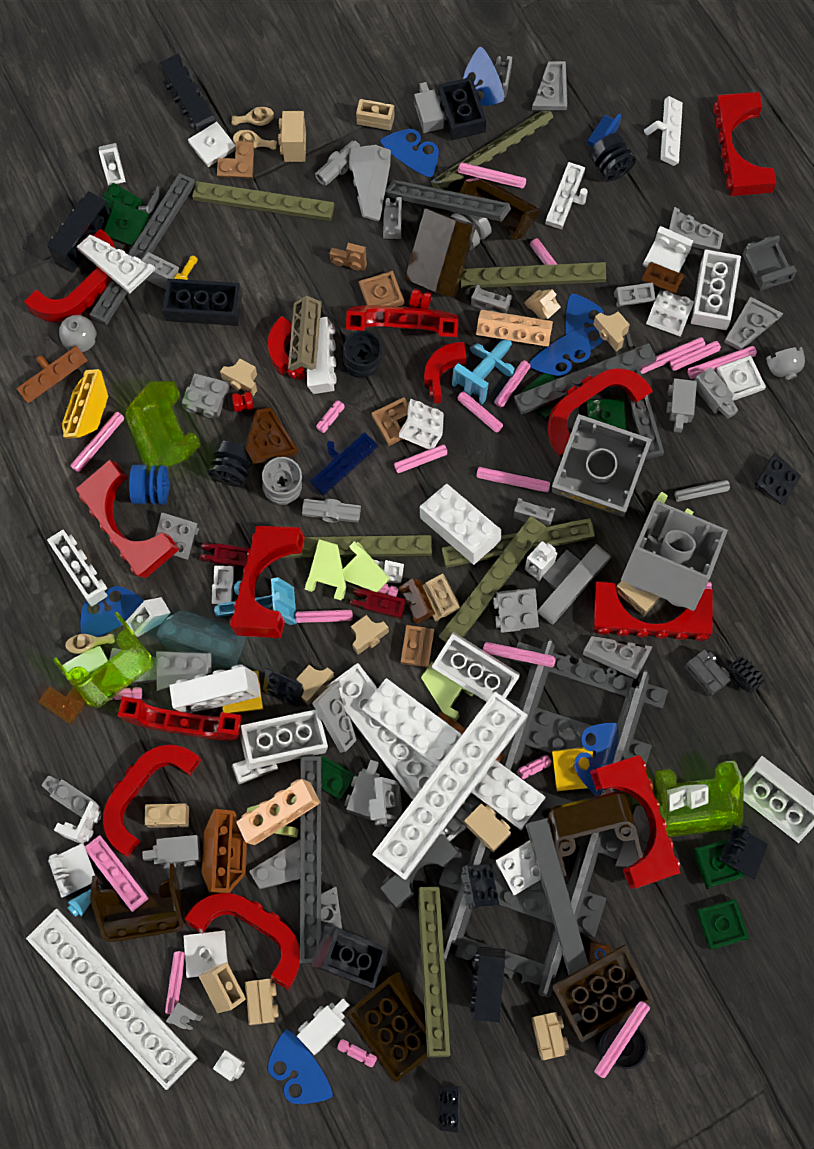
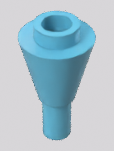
[67,885,102,917]

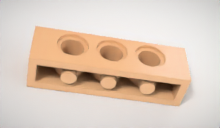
[476,310,553,347]
[236,779,320,845]

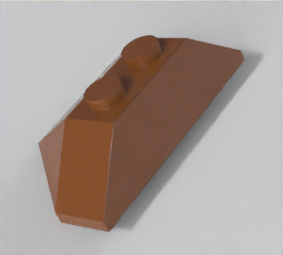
[202,809,247,893]

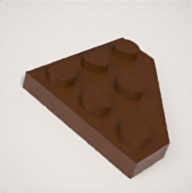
[245,408,299,464]

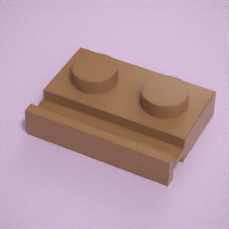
[401,625,434,668]

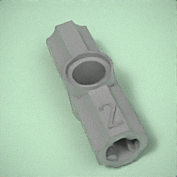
[315,141,361,186]
[302,499,361,523]

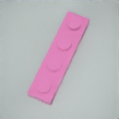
[85,835,149,912]

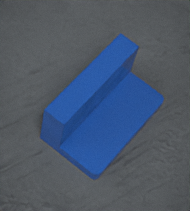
[587,113,622,147]

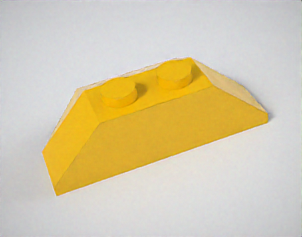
[62,369,108,438]

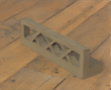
[288,296,322,371]

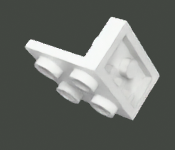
[643,226,693,272]
[646,290,694,337]
[399,399,444,450]
[54,801,102,845]

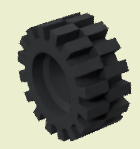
[728,656,765,694]

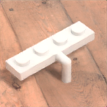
[644,96,683,166]
[545,162,587,229]

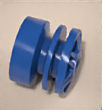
[129,465,170,505]

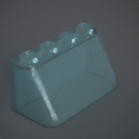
[156,610,246,668]

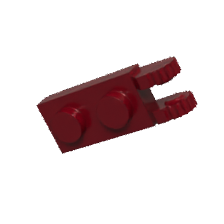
[199,543,251,568]
[350,588,406,619]

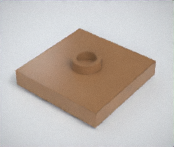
[359,271,404,307]

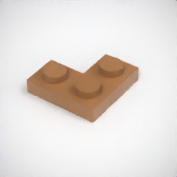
[217,141,255,179]
[330,243,367,271]
[371,397,409,446]

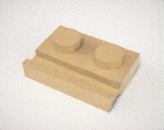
[423,574,461,621]

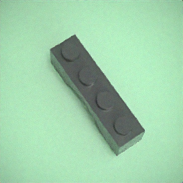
[381,834,461,908]

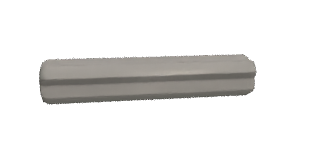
[674,480,730,502]

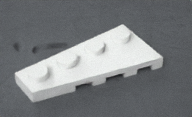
[77,235,155,294]

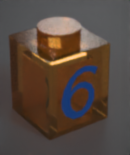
[587,943,611,964]

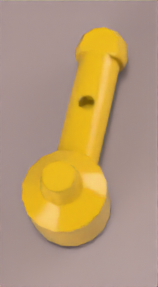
[174,256,197,280]

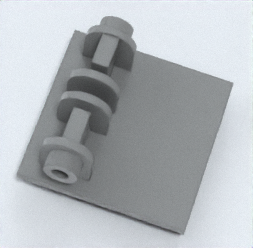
[156,512,199,560]

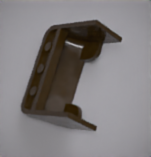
[460,178,540,240]
[548,791,643,877]
[90,863,183,942]

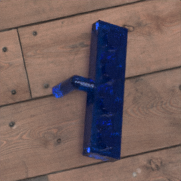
[311,432,378,496]

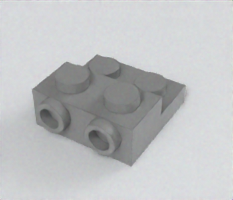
[182,373,230,418]
[493,588,539,632]
[368,777,402,827]

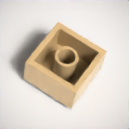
[278,111,306,162]

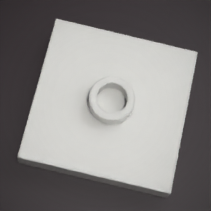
[188,122,236,167]
[716,356,766,401]
[184,931,228,978]

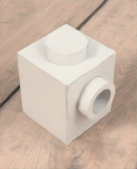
[213,1050,245,1081]

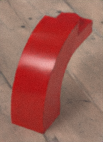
[268,316,305,381]
[424,342,466,404]

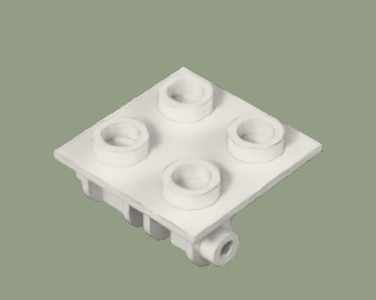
[496,841,541,895]
[48,843,95,898]

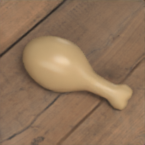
[231,107,274,126]
[233,130,277,150]
[65,634,115,654]

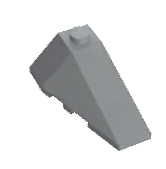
[349,145,391,222]

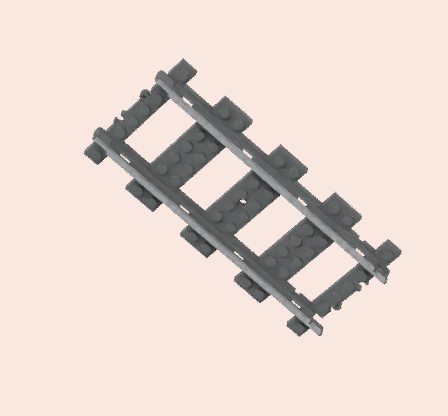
[419,639,668,998]

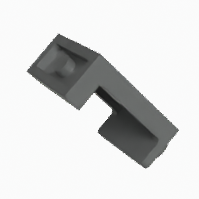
[743,235,797,291]

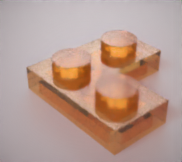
[39,681,95,725]

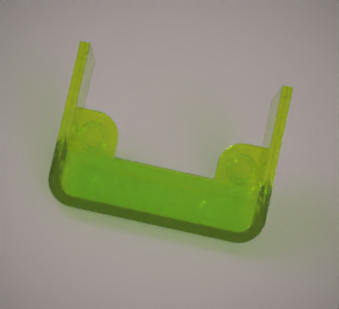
[53,612,153,708]

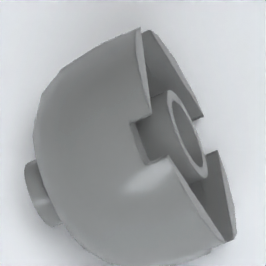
[59,315,97,352]
[766,347,805,380]

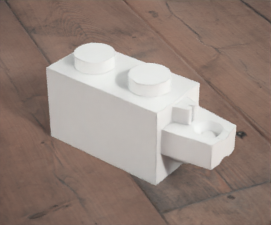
[525,541,557,581]
[297,998,349,1055]

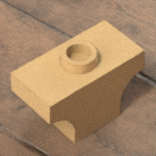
[524,289,561,319]
[593,311,630,351]
[220,359,257,396]
[351,615,389,655]
[296,665,334,706]

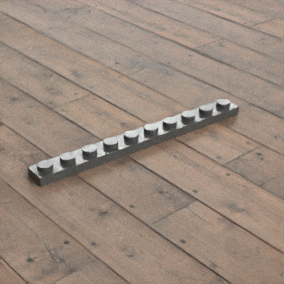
[90,173,196,325]
[300,756,321,964]

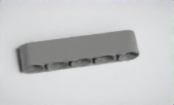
[537,544,612,625]

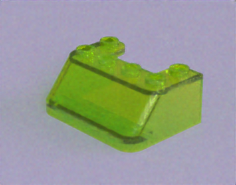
[126,381,200,472]
[656,760,744,837]

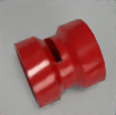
[409,289,432,309]
[232,391,254,412]

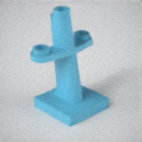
[452,339,514,405]
[214,578,297,625]

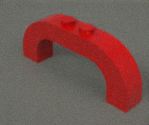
[24,229,116,322]
[346,305,458,337]
[548,368,653,455]
[118,696,242,740]
[103,745,202,858]
[185,893,300,991]

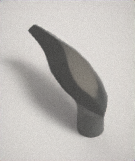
[138,186,159,214]

